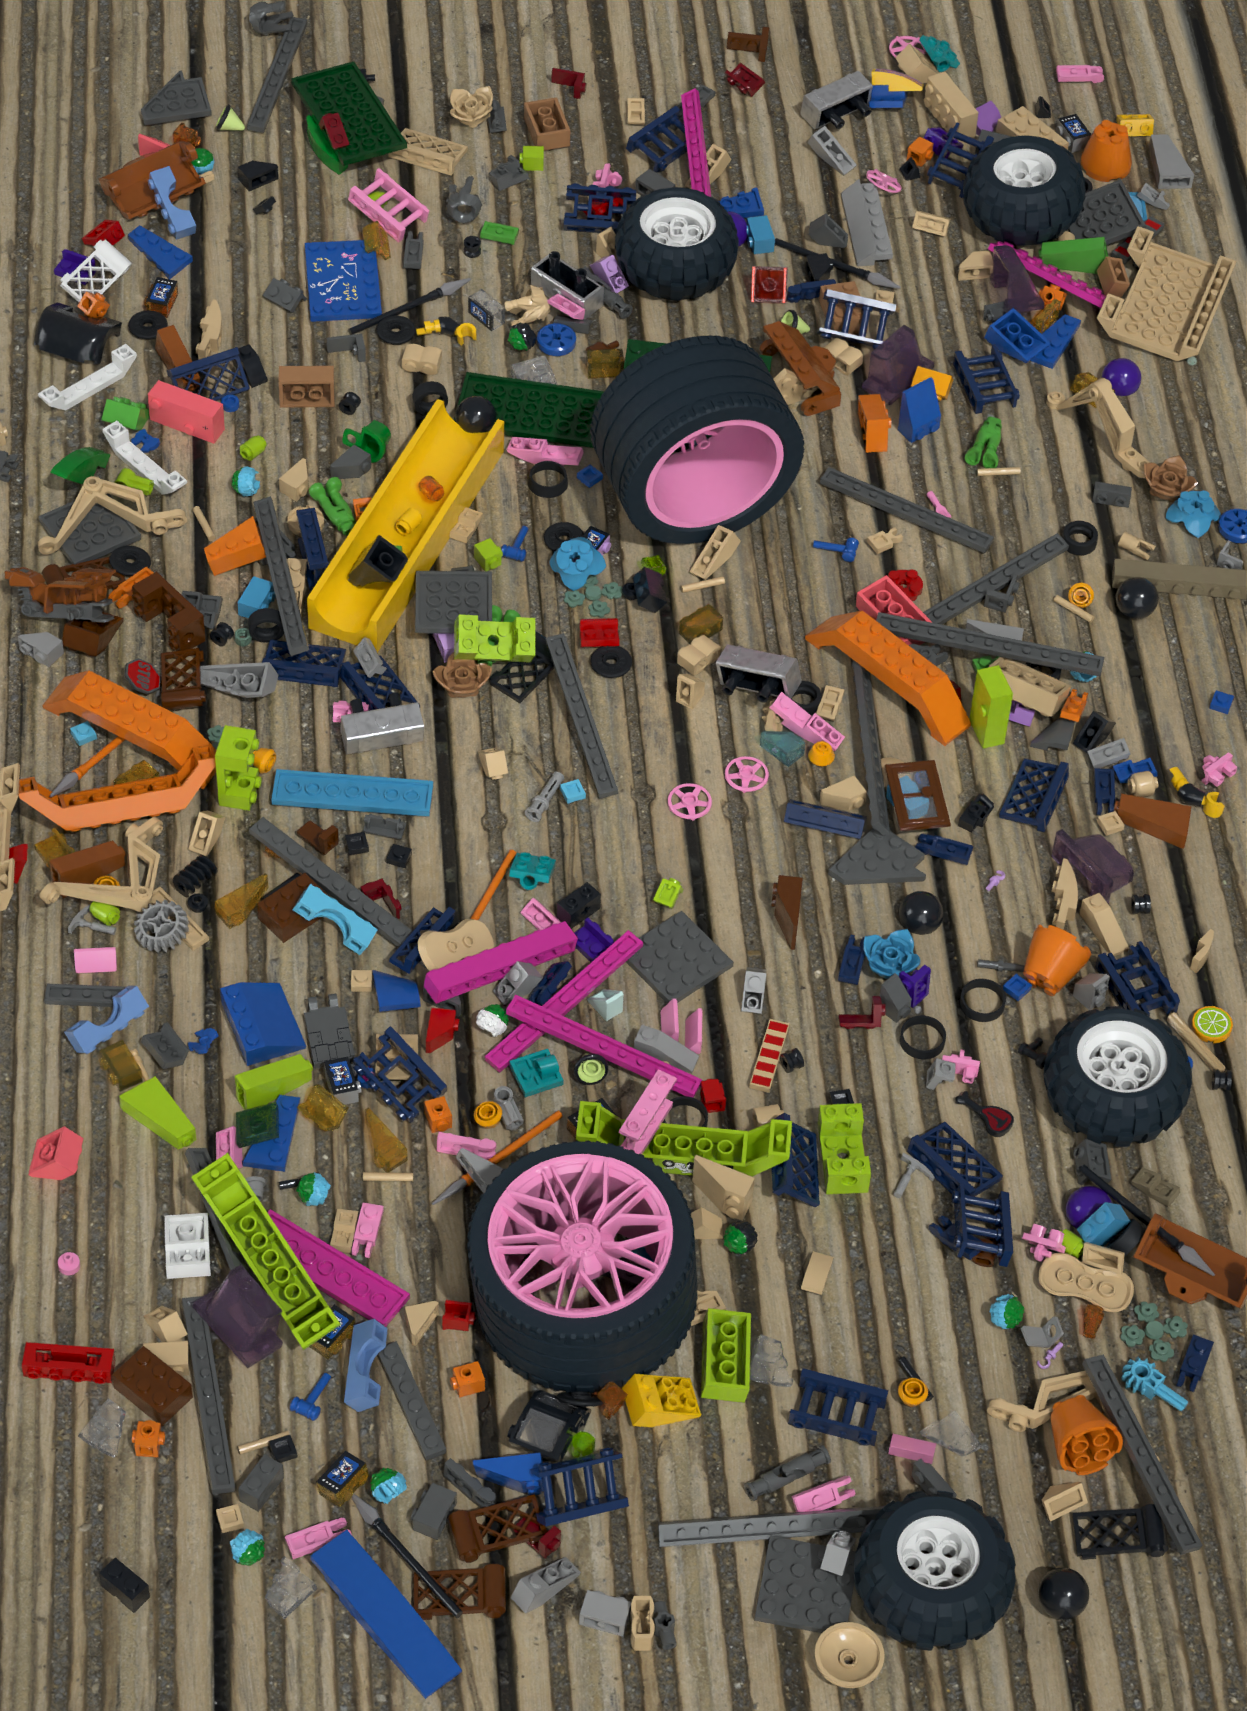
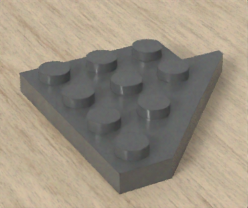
[141,70,212,126]
[828,828,926,885]

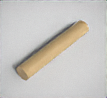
[977,467,1021,476]
[193,506,216,541]
[681,576,725,593]
[1054,595,1094,623]
[363,1172,413,1181]
[237,1431,290,1455]

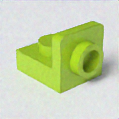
[653,878,684,909]

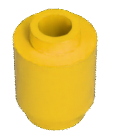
[395,508,422,535]

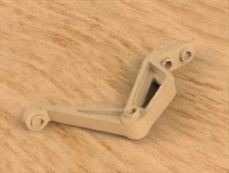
[1046,378,1150,478]
[38,476,187,554]
[40,817,163,912]
[987,1371,1160,1462]

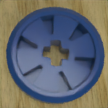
[537,323,576,356]
[1218,508,1247,543]

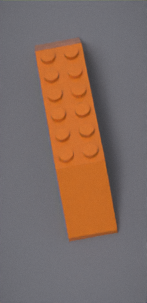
[805,610,971,746]
[42,670,217,789]
[18,744,216,832]

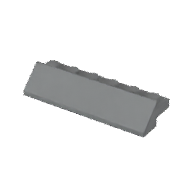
[841,179,893,266]

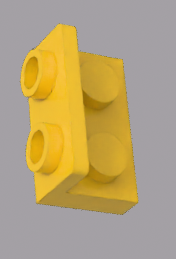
[1116,114,1154,136]

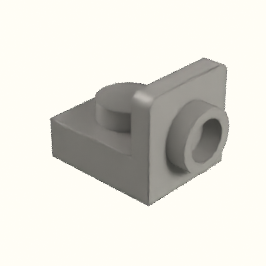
[926,1058,956,1090]

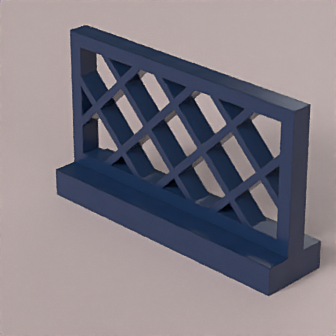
[166,347,250,401]
[262,640,346,687]
[340,655,420,711]
[999,758,1069,832]
[770,1113,820,1208]
[907,1122,1003,1206]

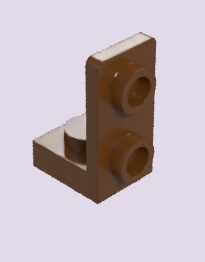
[297,821,339,855]

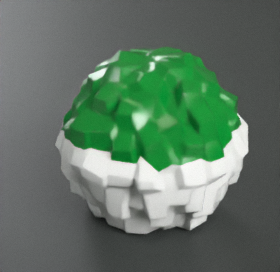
[476,1004,509,1037]

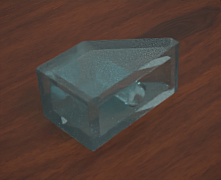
[760,731,805,767]

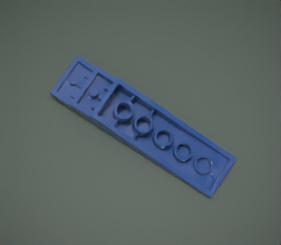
[310,1530,462,1699]

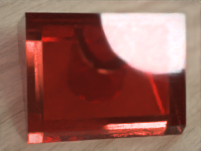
[751,266,788,303]

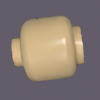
[1128,771,1158,797]

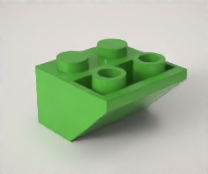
[102,396,150,430]

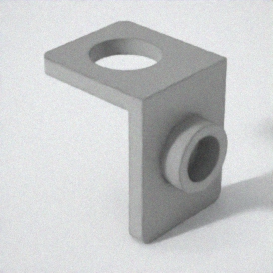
[1217,540,1243,570]
[1021,1316,1064,1348]

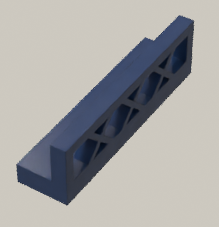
[784,799,867,839]
[389,907,456,974]

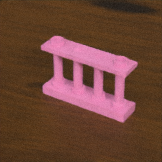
[348,168,429,243]
[619,1069,677,1154]

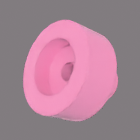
[58,1252,80,1275]

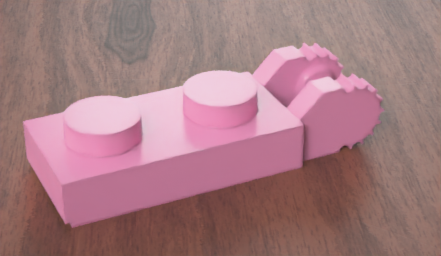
[1056,65,1104,83]
[436,1132,496,1160]
[351,1203,384,1258]
[791,1476,856,1512]
[285,1518,352,1559]

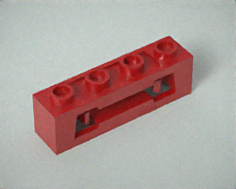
[22,1342,116,1384]

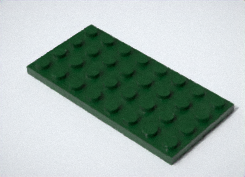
[291,61,407,166]
[454,372,605,448]

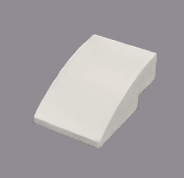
[164,1213,211,1279]

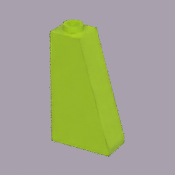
[235,1054,313,1114]
[119,1076,197,1150]

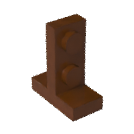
[727,27,769,62]

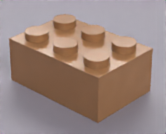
[524,97,570,151]
[819,281,869,335]
[279,366,335,408]

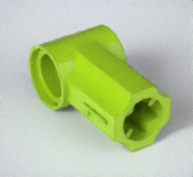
[114,468,154,496]

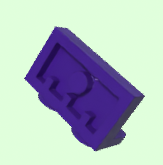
[924,127,964,159]
[54,249,96,285]
[574,918,614,962]
[899,965,931,1008]

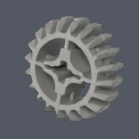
[134,899,189,953]

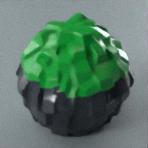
[508,322,537,351]
[724,1220,758,1254]

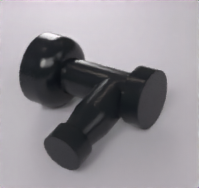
[1018,1037,1047,1069]

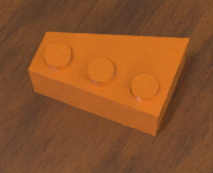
[858,394,891,453]
[204,516,266,576]

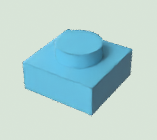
[70,721,97,746]
[560,779,586,804]

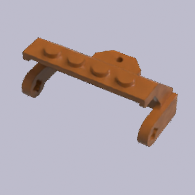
[98,141,206,219]
[760,321,841,416]
[1133,1213,1247,1310]

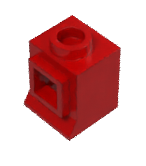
[700,1079,726,1113]
[442,1300,475,1331]

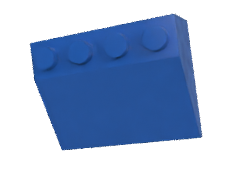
[220,982,306,1066]

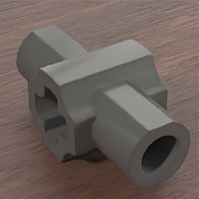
[654,1601,677,1650]

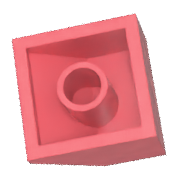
[28,1126,84,1180]

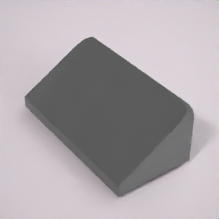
[554,315,592,334]

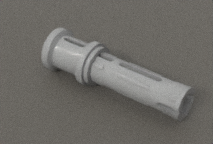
[525,771,565,822]

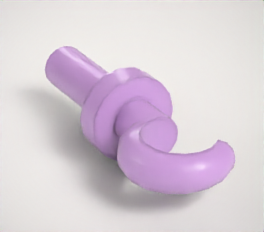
[986,870,1005,891]
[1037,1342,1063,1369]

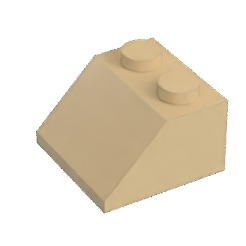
[896,44,939,84]

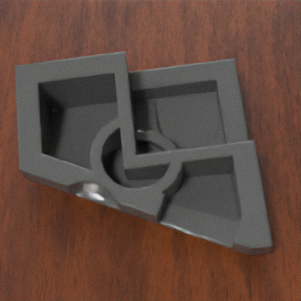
[182,591,223,630]

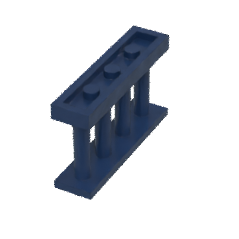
[626,106,687,173]
[927,122,994,199]
[816,289,896,351]
[953,345,1020,414]
[296,508,328,593]
[951,1182,1013,1267]
[788,1368,889,1446]
[530,1448,629,1527]

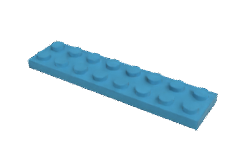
[271,769,434,817]

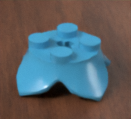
[1165,490,1221,538]
[550,537,606,591]
[864,929,920,979]

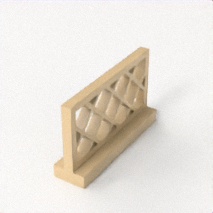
[388,128,468,176]

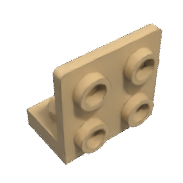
[375,1034,418,1080]

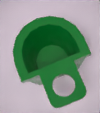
[342,420,391,463]

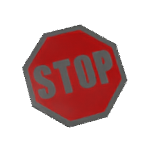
[125,658,161,695]

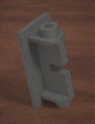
[488,100,507,133]
[983,298,1021,322]
[363,813,406,839]

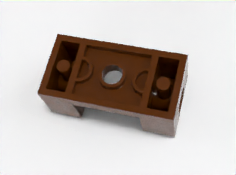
[132,571,206,651]

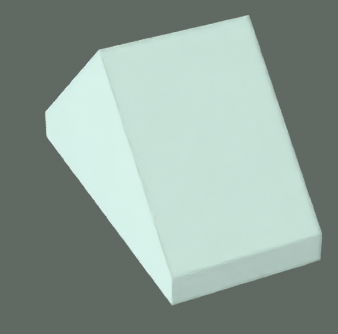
[587,989,624,1021]

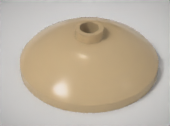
[815,1622,884,1688]

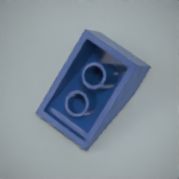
[984,308,1051,363]
[898,377,941,443]
[473,1453,543,1495]

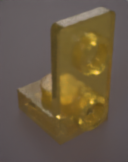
[113,760,160,785]

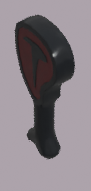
[955,1091,1014,1137]

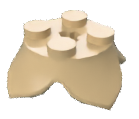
[450,86,493,128]

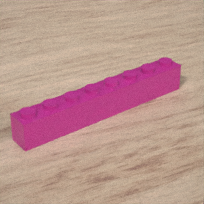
[424,921,578,1004]

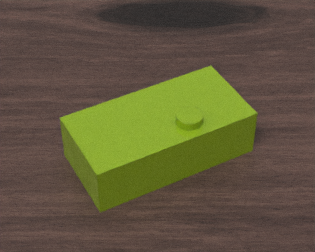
[969,665,1013,749]
[701,1308,751,1403]

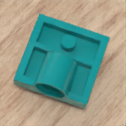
[919,35,960,72]
[509,852,556,890]
[509,1048,564,1098]

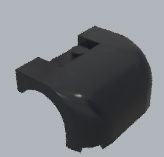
[34,302,122,364]

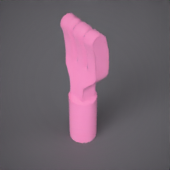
[927,491,951,518]

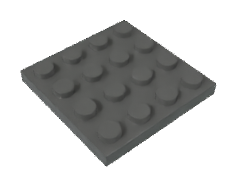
[1068,179,1146,245]
[39,493,141,565]
[415,571,492,633]
[626,911,734,1004]
[754,1535,856,1633]

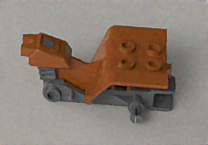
[4,567,116,622]

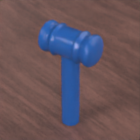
[501,526,528,562]
[813,538,859,562]
[290,1373,331,1421]

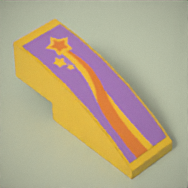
[872,69,924,91]

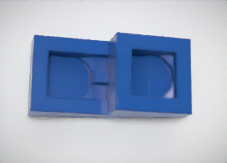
[1113,758,1158,783]

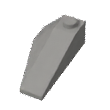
[201,662,278,698]

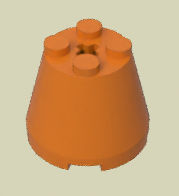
[1080,120,1132,182]
[1023,924,1091,996]
[1050,1395,1123,1475]

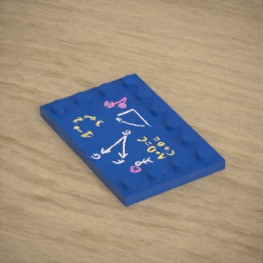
[305,240,382,322]

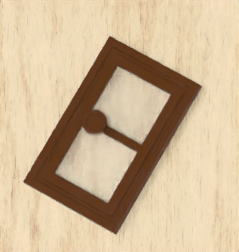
[885,760,951,831]

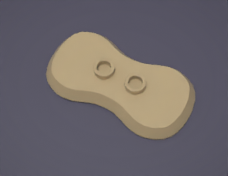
[418,919,494,971]
[1039,1253,1134,1312]

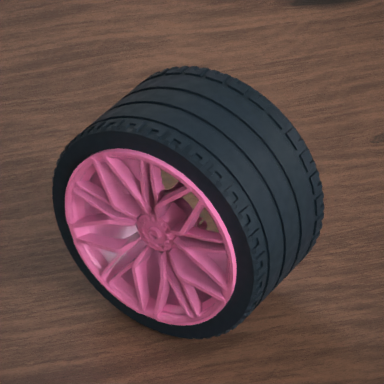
[590,335,805,544]
[467,1141,698,1394]

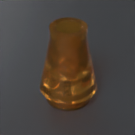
[1083,1304,1105,1339]

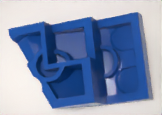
[869,85,908,108]
[372,970,421,1012]

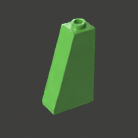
[1039,237,1109,274]

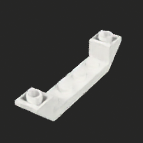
[38,344,137,411]
[102,421,187,495]

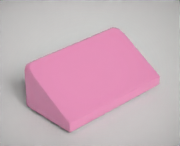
[547,294,585,320]
[520,898,561,930]
[74,947,117,973]
[660,999,679,1042]
[685,1008,702,1054]
[216,1126,243,1168]
[888,1434,936,1464]

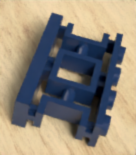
[564,183,636,234]
[1095,941,1180,1017]
[353,1026,447,1123]

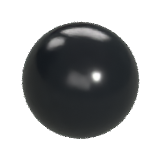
[455,396,497,433]
[1116,577,1159,619]
[898,891,944,935]
[1038,1567,1089,1620]

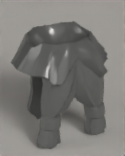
[249,1,294,36]
[446,176,482,223]

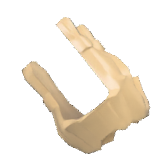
[504,285,551,326]

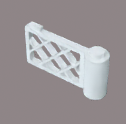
[60,239,132,302]

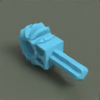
[1121,1356,1188,1411]

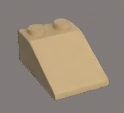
[692,1155,755,1221]

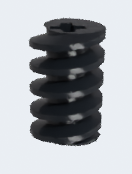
[173,855,218,897]

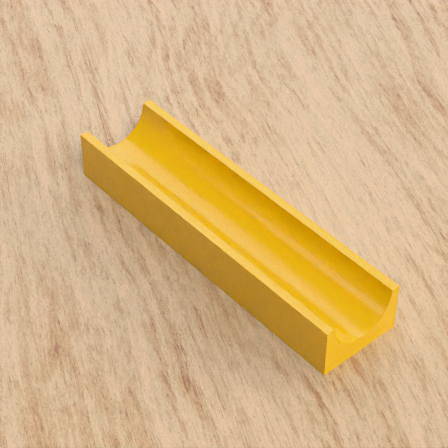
[307,399,504,653]

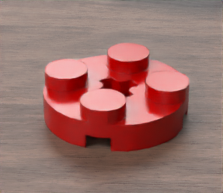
[888,569,923,601]

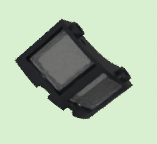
[507,1390,592,1463]

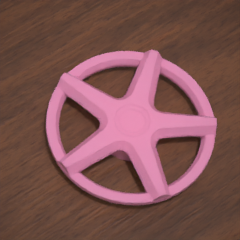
[889,36,926,58]
[866,169,902,193]
[725,756,769,793]
[668,783,712,821]

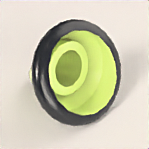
[215,104,245,131]
[781,310,810,334]
[574,1053,608,1085]

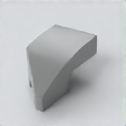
[1137,183,1170,210]

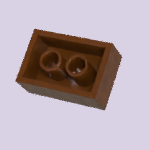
[257,873,330,943]
[112,1346,193,1427]

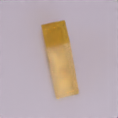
[215,873,268,929]
[365,1107,408,1173]

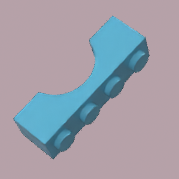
[292,884,378,955]

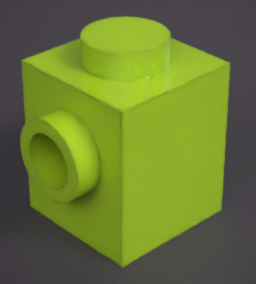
[519,146,544,171]
[474,538,503,571]

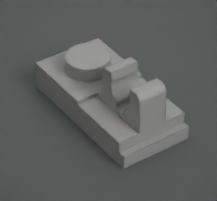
[353,637,387,678]
[1087,738,1131,768]

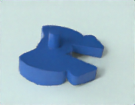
[131,429,160,453]
[188,1028,219,1054]

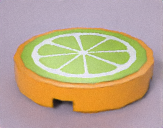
[1191,1006,1233,1043]

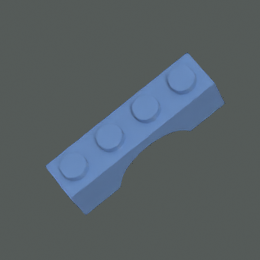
[148,166,196,240]
[64,986,149,1054]
[344,1319,388,1412]

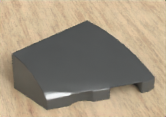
[489,155,529,191]
[1030,718,1075,751]

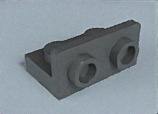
[1092,481,1132,508]
[1074,1139,1112,1185]

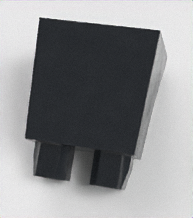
[348,535,408,587]

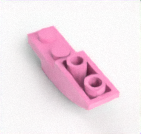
[507,437,584,467]
[769,692,845,751]

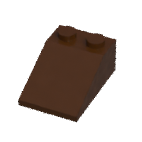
[62,612,124,656]
[771,875,803,950]

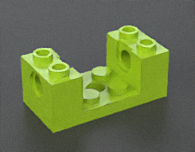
[454,615,535,662]
[215,725,262,811]
[817,1103,871,1194]

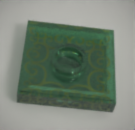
[236,1102,279,1148]

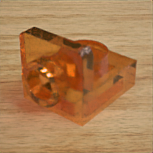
[597,1381,628,1420]

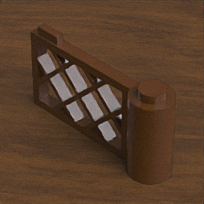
[42,556,126,590]
[161,648,206,711]
[447,1494,547,1563]
[413,1564,506,1620]

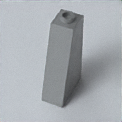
[1149,134,1194,189]

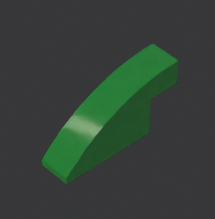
[307,115,348,175]
[50,447,111,484]

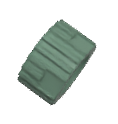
[234,628,252,647]

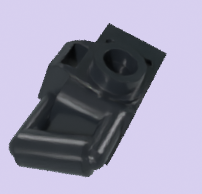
[958,793,994,833]

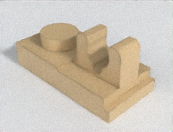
[912,211,951,237]
[762,699,784,742]

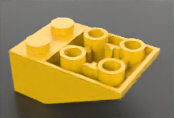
[622,1374,701,1427]

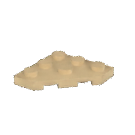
[773,368,818,405]

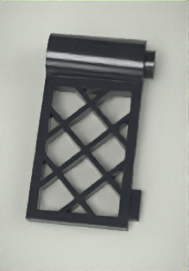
[489,632,554,703]
[1072,1504,1168,1560]

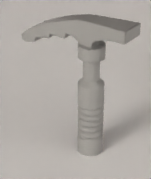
[68,904,116,935]
[893,1153,935,1198]

